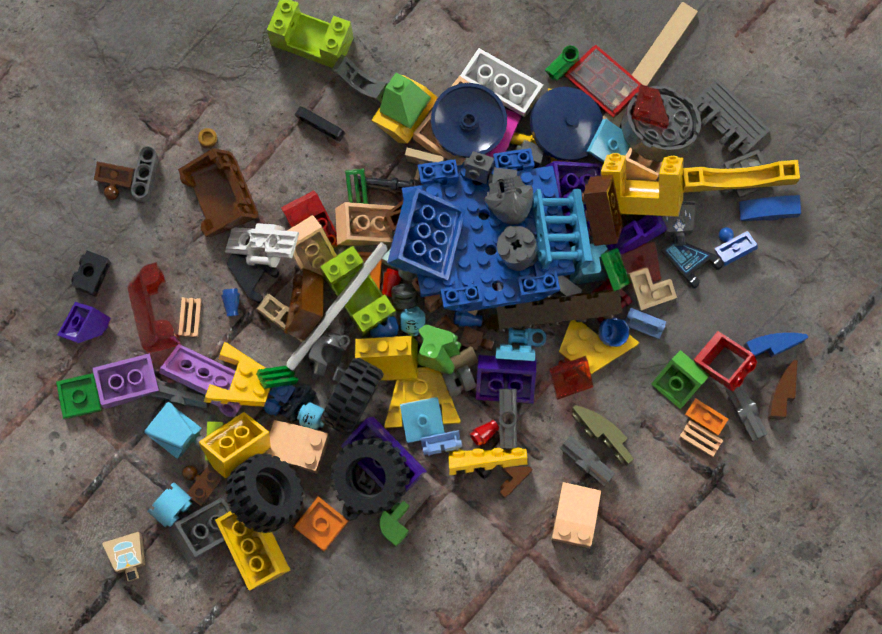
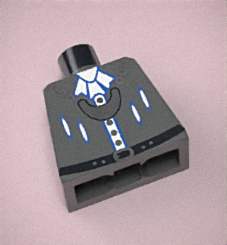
[661,200,695,246]

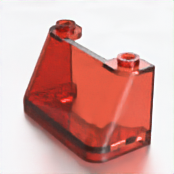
[128,262,181,352]

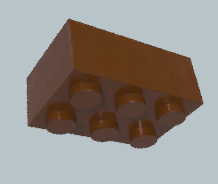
[582,174,623,246]

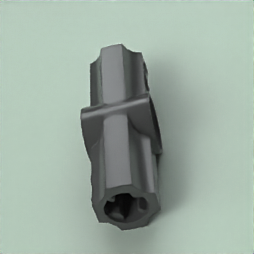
[150,380,210,409]
[726,385,767,442]
[499,389,517,448]
[560,436,615,487]

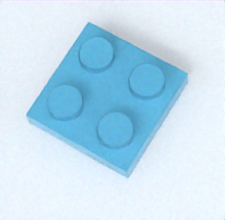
[496,344,535,361]

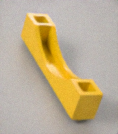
[683,160,800,193]

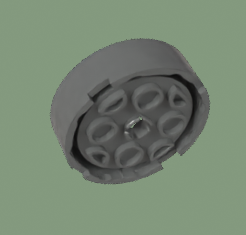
[622,86,701,162]

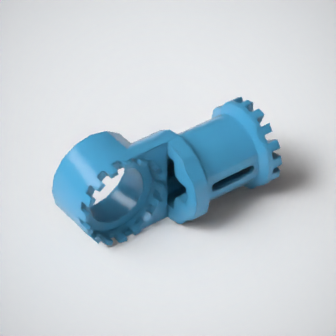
[508,328,546,347]

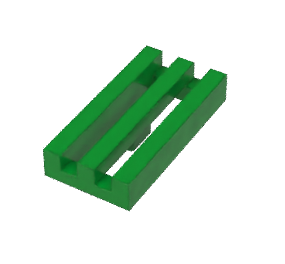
[345,168,369,204]
[256,366,298,389]

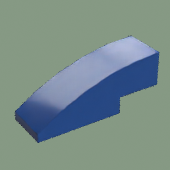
[739,195,801,221]
[744,333,808,358]

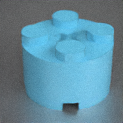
[147,482,193,527]

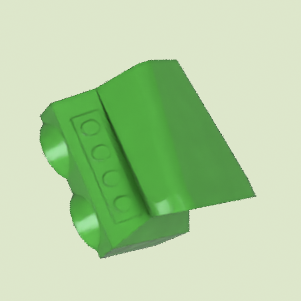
[417,325,461,374]

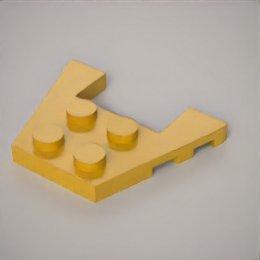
[559,320,639,376]
[203,342,272,407]
[385,367,460,429]

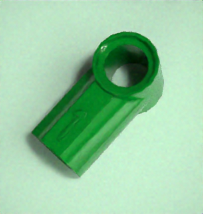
[545,45,579,82]

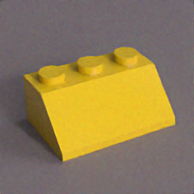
[371,75,438,143]
[355,336,418,381]
[199,412,271,478]

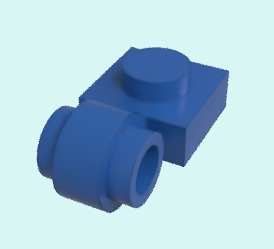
[263,378,296,416]

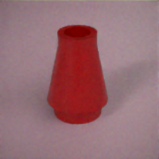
[382,268,402,297]
[470,420,499,446]

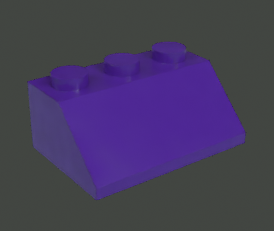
[476,355,536,403]

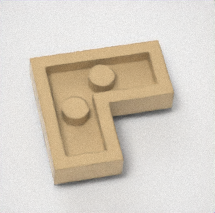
[628,267,677,310]

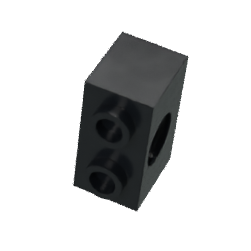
[71,250,111,297]

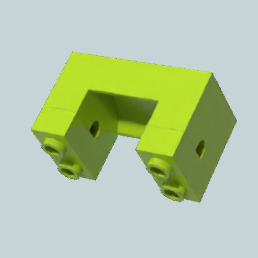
[267,0,353,68]
[320,246,396,336]

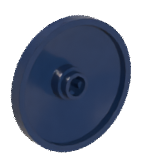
[431,83,507,158]
[530,87,603,161]

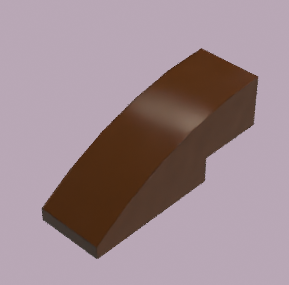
[768,360,798,420]

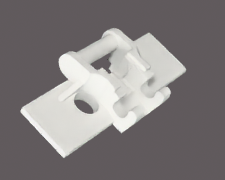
[225,223,299,267]

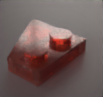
[632,84,669,129]

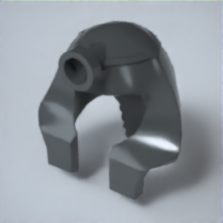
[485,174,533,225]
[309,333,350,382]

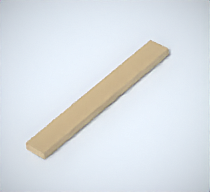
[603,2,698,127]

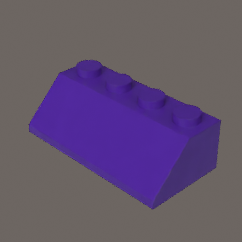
[341,417,427,492]

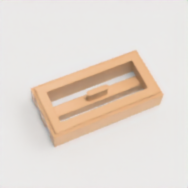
[178,297,202,337]
[679,420,723,457]

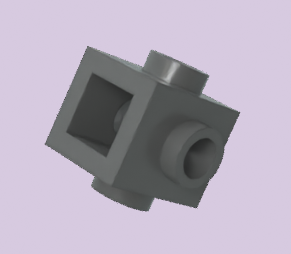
[463,151,495,184]

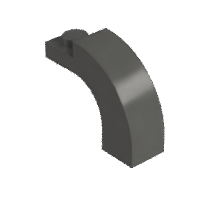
[332,55,388,107]

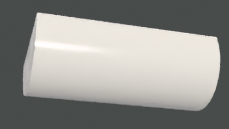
[460,48,543,117]

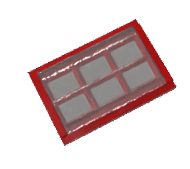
[565,45,645,118]

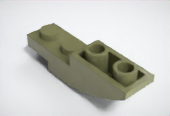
[572,405,634,466]

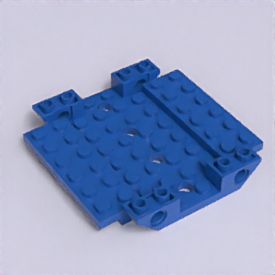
[402,148,575,312]

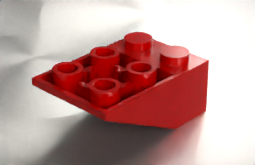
[281,190,339,248]

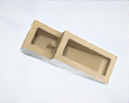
[256,294,303,343]

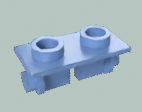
[625,308,666,339]
[421,430,462,456]

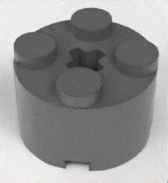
[497,226,539,271]

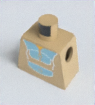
[102,532,145,582]

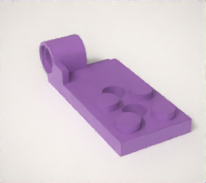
[159,344,242,417]

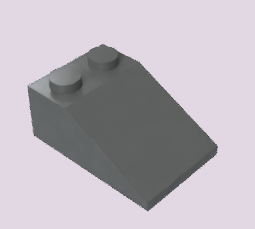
[168,497,231,563]

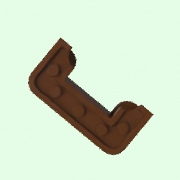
[178,148,258,237]

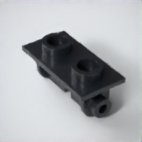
[280,383,317,423]

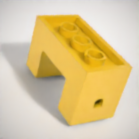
[601,153,683,217]

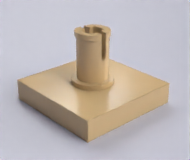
[405,148,445,182]

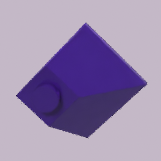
[57,302,111,343]

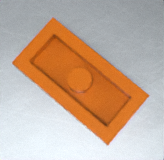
[685,398,728,436]

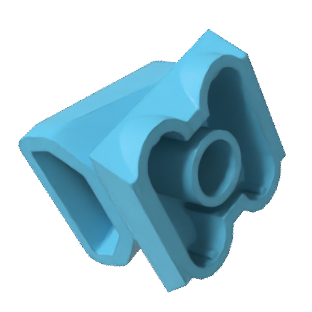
[570,243,608,284]
[145,402,202,459]

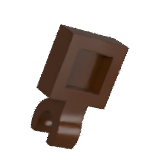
[460,326,494,352]

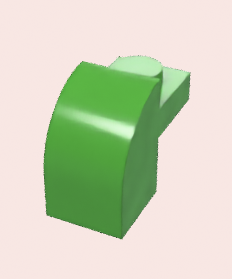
[380,500,410,547]

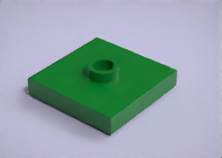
[601,248,631,291]
[56,373,102,420]

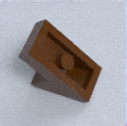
[499,467,533,499]

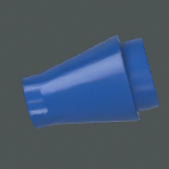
[221,288,240,316]
[453,311,482,327]

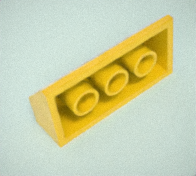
[215,511,291,591]

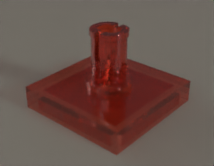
[621,242,661,284]
[549,356,593,400]

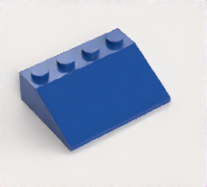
[387,188,466,281]

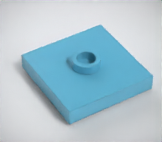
[587,119,630,163]
[400,397,445,443]

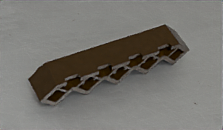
[484,290,622,332]

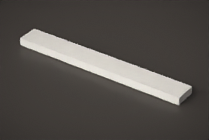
[287,242,388,370]

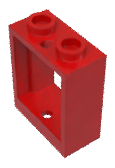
[694,331,757,391]

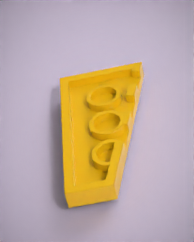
[449,447,527,475]

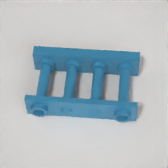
[531,189,592,269]

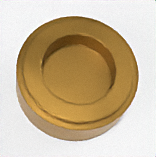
[198,128,218,148]

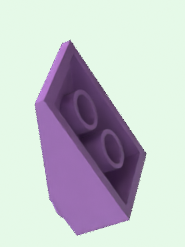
[93,353,159,409]

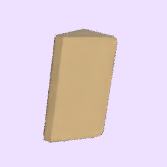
[441,346,478,375]

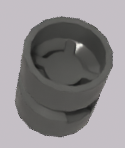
[442,365,476,398]

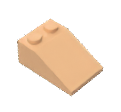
[626,147,662,181]
[335,202,395,246]
[287,215,337,275]
[263,420,329,474]
[551,482,601,548]

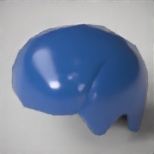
[370,316,399,338]
[598,318,629,347]

